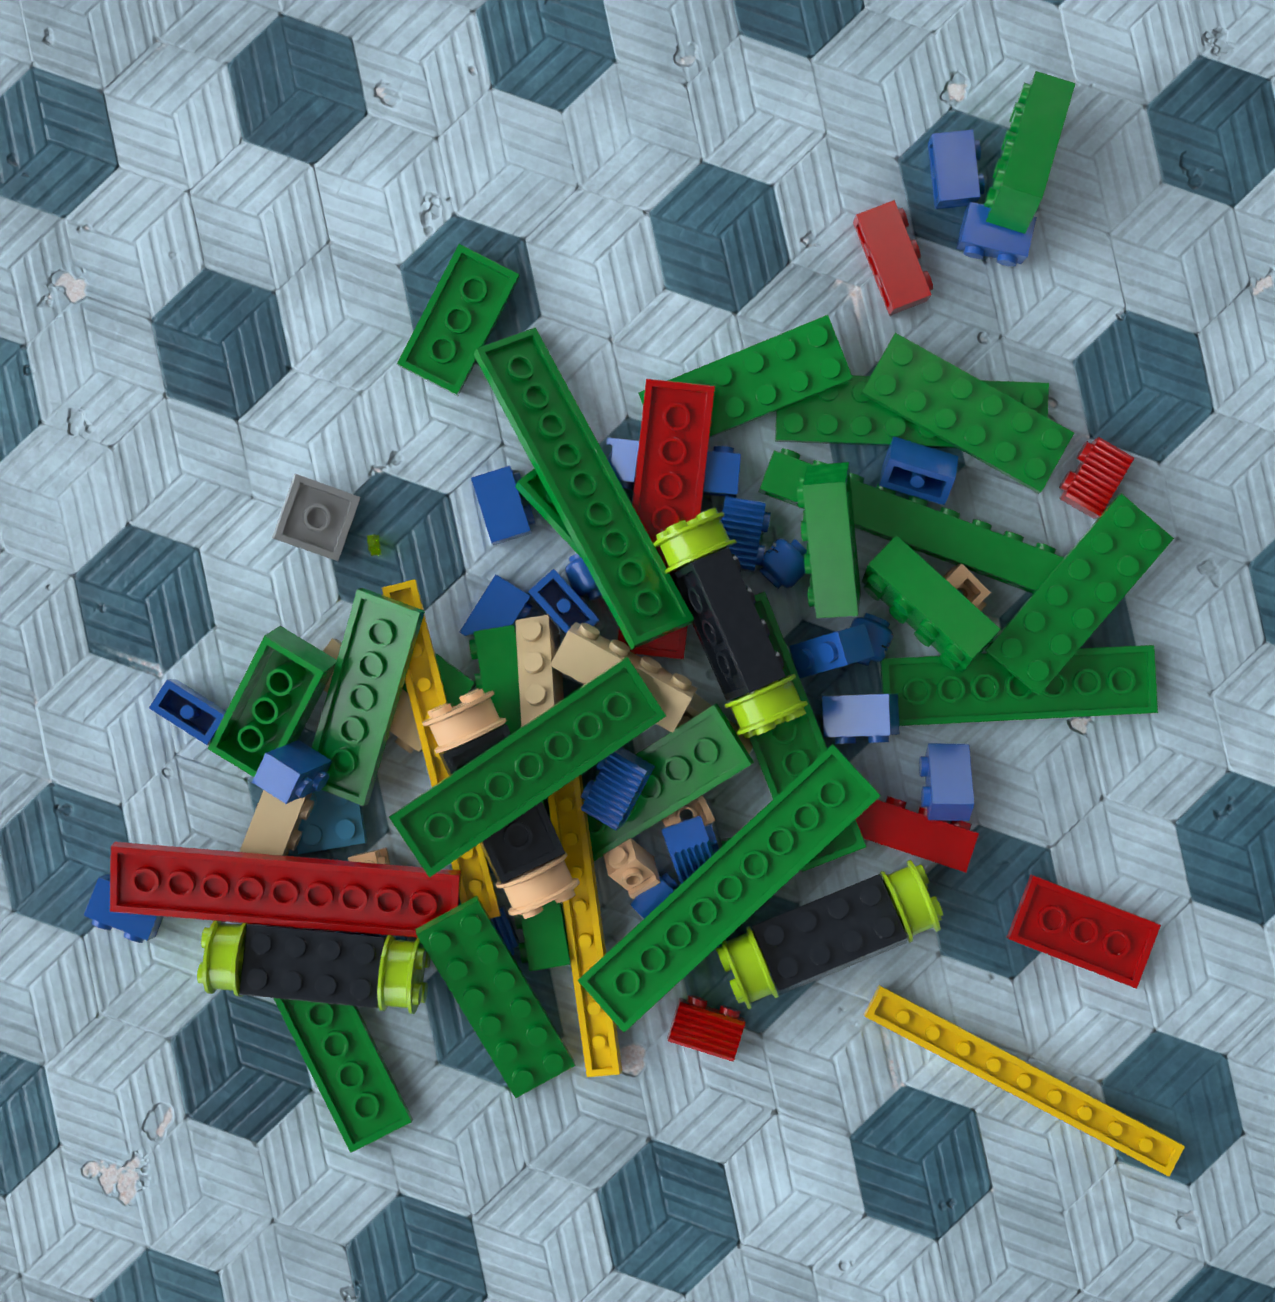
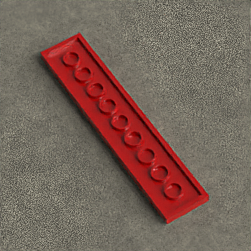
[110,842,461,938]

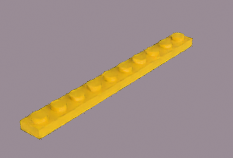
[382,579,501,918]
[548,774,622,1077]
[863,985,1185,1177]

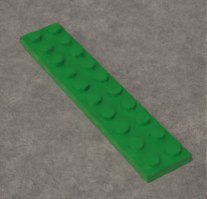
[474,327,694,650]
[577,745,881,1033]

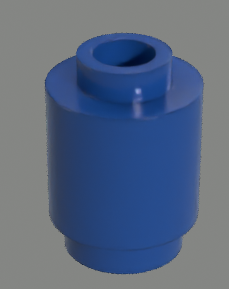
[630,872,680,918]

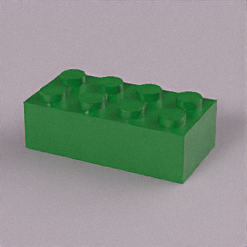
[984,71,1076,234]
[797,462,861,619]
[861,535,1000,673]
[208,626,337,777]

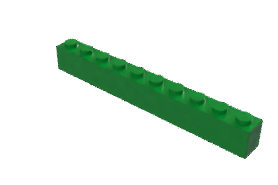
[758,448,1064,594]
[469,625,571,971]

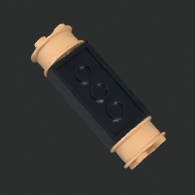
[422,689,580,919]

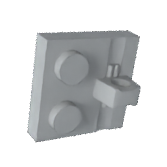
[272,474,361,561]

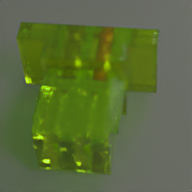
[367,534,382,556]

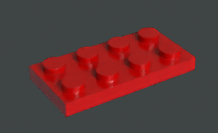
[1007,875,1161,989]

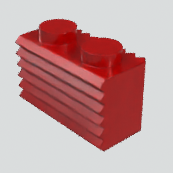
[1059,437,1134,519]
[667,995,746,1062]

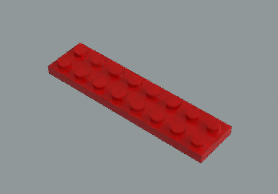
[617,379,715,659]

